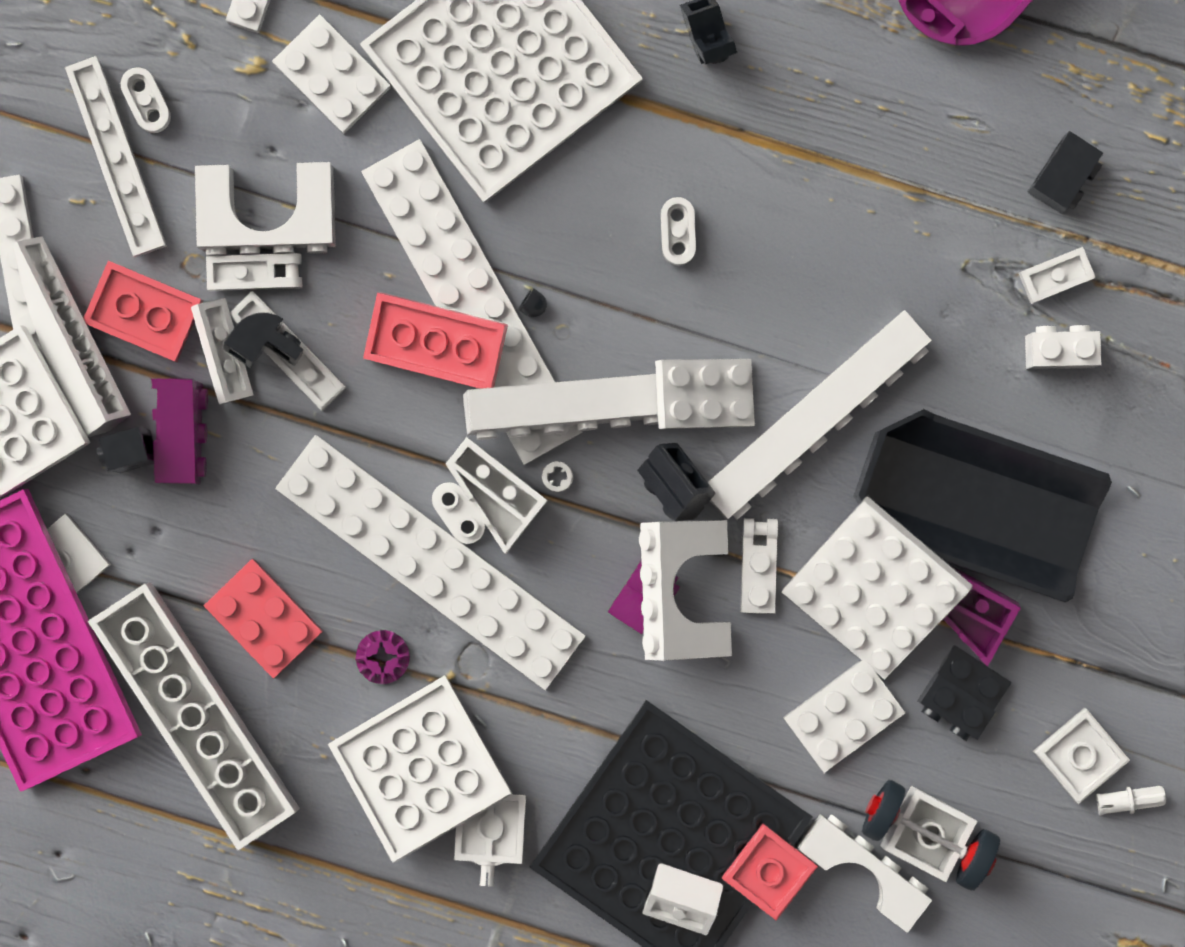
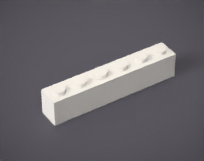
[463,374,659,440]

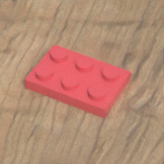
[83,261,203,362]
[203,559,323,679]

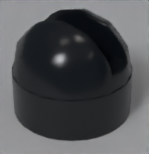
[518,288,547,317]

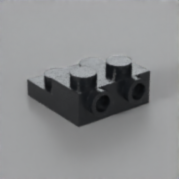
[917,645,1012,741]

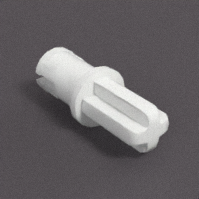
[1096,786,1166,816]

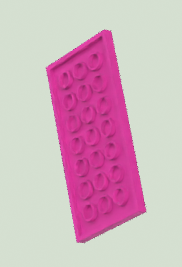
[0,489,142,792]

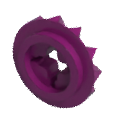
[355,630,410,684]

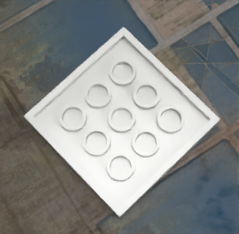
[0,325,91,499]
[782,496,973,680]
[328,676,513,863]

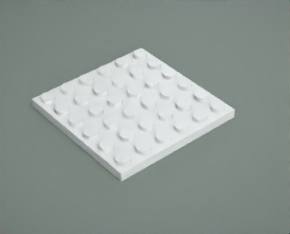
[360,0,643,204]

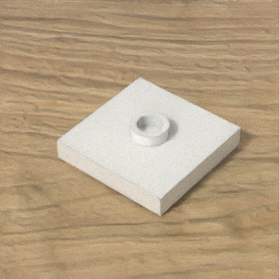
[47,514,111,594]
[1033,708,1130,804]

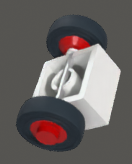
[862,780,1000,891]

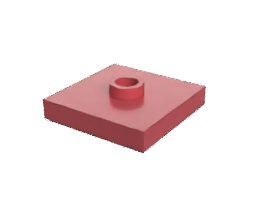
[722,824,818,921]

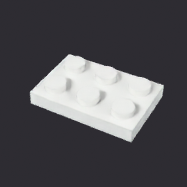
[272,14,391,134]
[655,359,755,429]
[783,660,905,773]

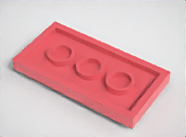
[363,293,508,389]

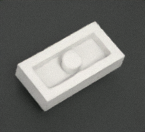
[1018,247,1096,304]

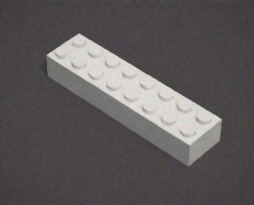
[88,583,300,850]

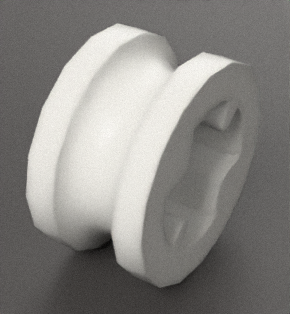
[542,461,573,492]

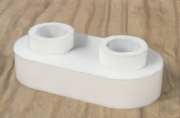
[121,67,171,133]
[660,197,696,266]
[432,482,485,544]

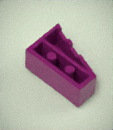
[151,378,208,484]
[943,563,1021,667]

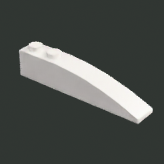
[13,236,131,437]

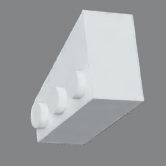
[446,437,548,554]

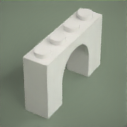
[195,162,336,256]
[639,520,732,660]

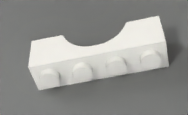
[796,814,932,933]

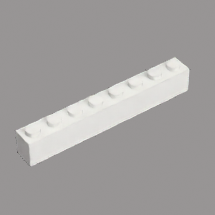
[708,310,932,520]

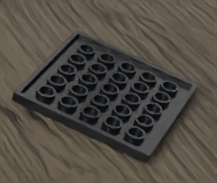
[530,700,813,947]

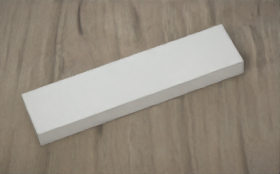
[230,291,346,411]

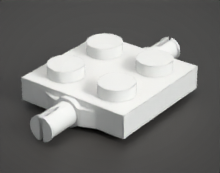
[454,770,526,886]

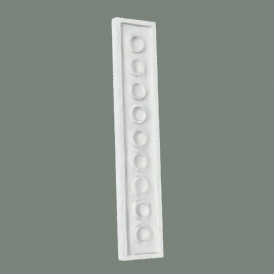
[361,139,583,465]
[275,434,585,690]

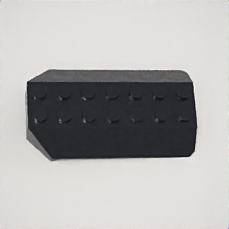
[854,409,1112,603]

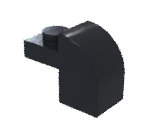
[680,0,737,64]
[223,312,304,368]

